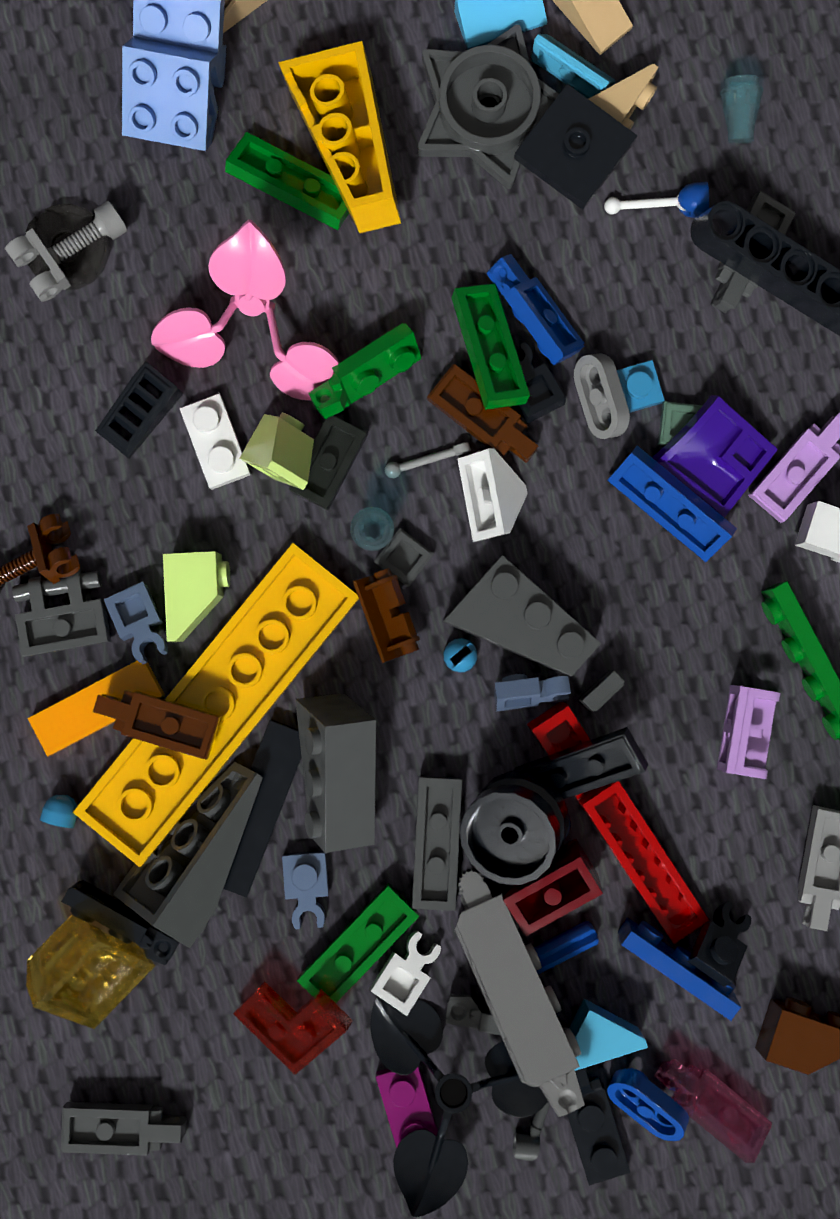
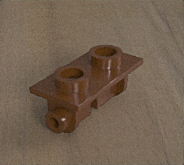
[353,568,420,663]

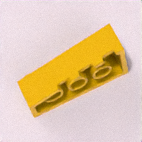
[278,41,401,233]

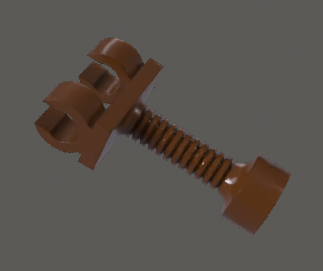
[0,513,80,586]

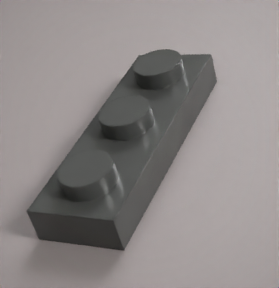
[412,776,462,911]

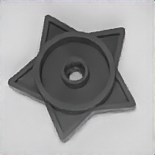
[418,25,559,189]

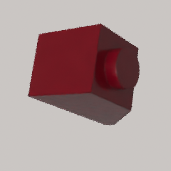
[503,839,603,936]

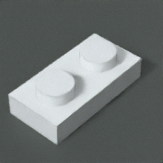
[179,393,251,490]

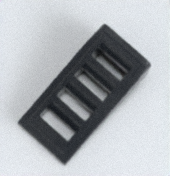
[95,361,183,459]

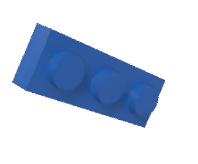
[607,445,737,562]
[618,917,741,1021]

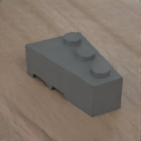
[443,555,601,676]
[295,694,376,853]

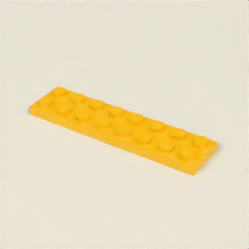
[73,543,359,867]

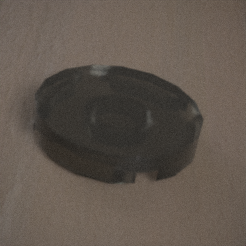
[24,204,110,290]

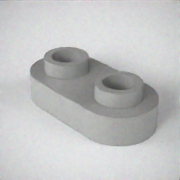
[574,353,630,439]

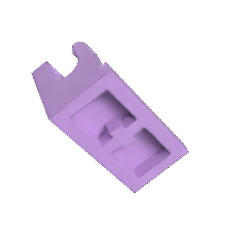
[717,685,780,779]

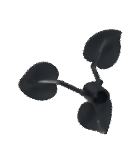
[370,997,548,1217]

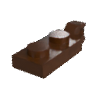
[427,364,539,463]
[93,690,221,760]

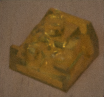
[26,915,155,1029]

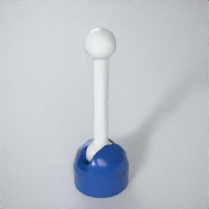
[604,182,709,218]

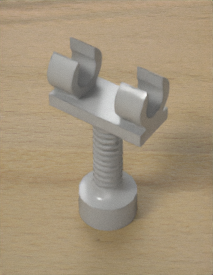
[5,201,128,302]

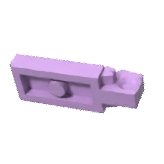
[748,413,840,523]

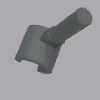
[512,1101,550,1161]

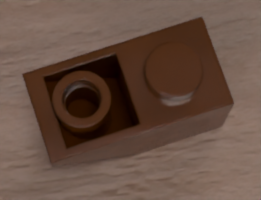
[755,997,840,1075]

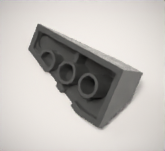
[113,762,263,948]

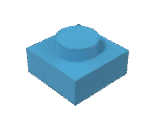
[617,360,665,413]

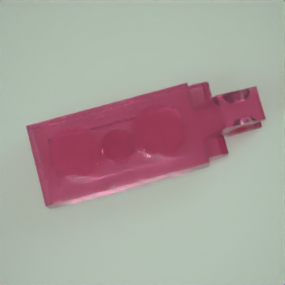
[655,1059,772,1163]

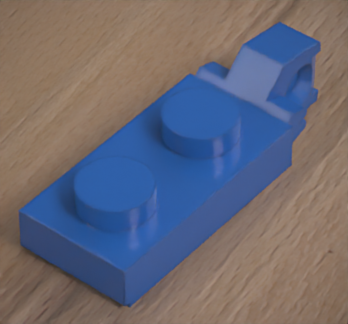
[487,254,585,365]

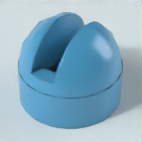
[443,638,478,673]
[40,795,77,828]

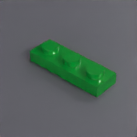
[225,132,349,230]
[451,284,530,410]
[297,883,419,1011]

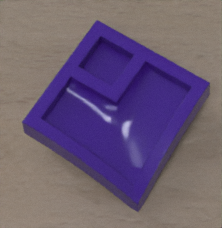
[652,395,778,518]

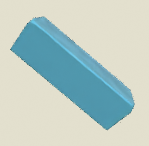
[454,0,547,50]
[531,34,616,99]

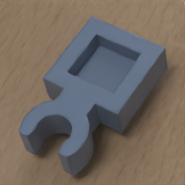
[104,582,168,664]
[494,674,571,712]
[282,851,329,929]

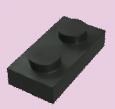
[289,416,367,511]

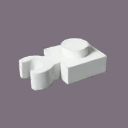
[369,930,441,1016]

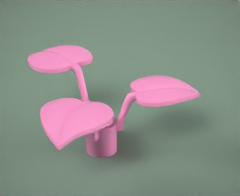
[151,219,340,400]

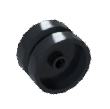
[460,771,569,885]

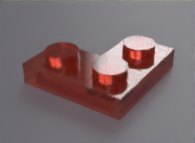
[233,982,353,1075]

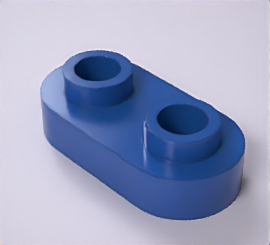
[607,1068,689,1141]

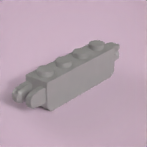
[455,870,585,1117]

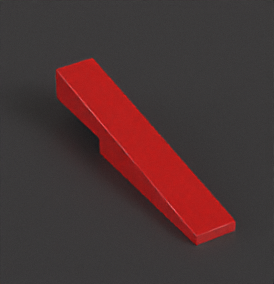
[527,702,709,944]

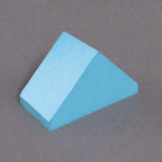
[569,999,648,1071]

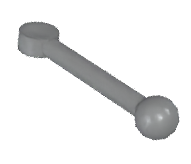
[384,442,471,478]

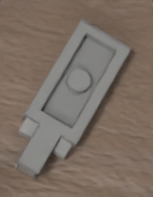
[798,805,840,931]

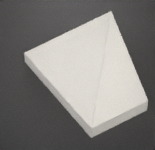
[457,448,528,542]

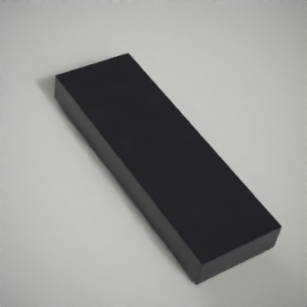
[513,727,648,799]

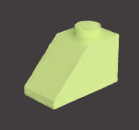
[239,412,314,490]
[163,551,230,642]

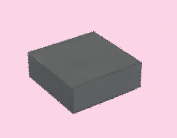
[374,528,434,588]
[578,670,625,712]

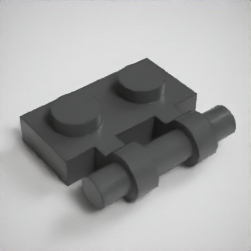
[12,569,112,657]

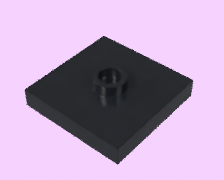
[514,84,638,210]

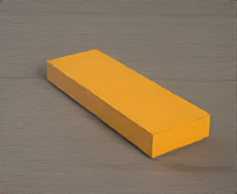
[28,661,165,757]

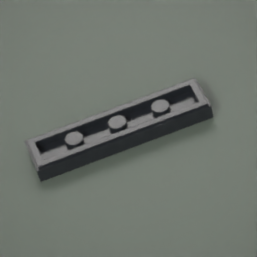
[223,719,302,898]

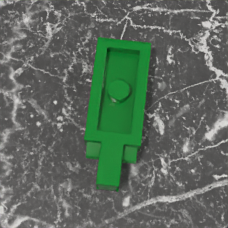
[308,323,422,419]

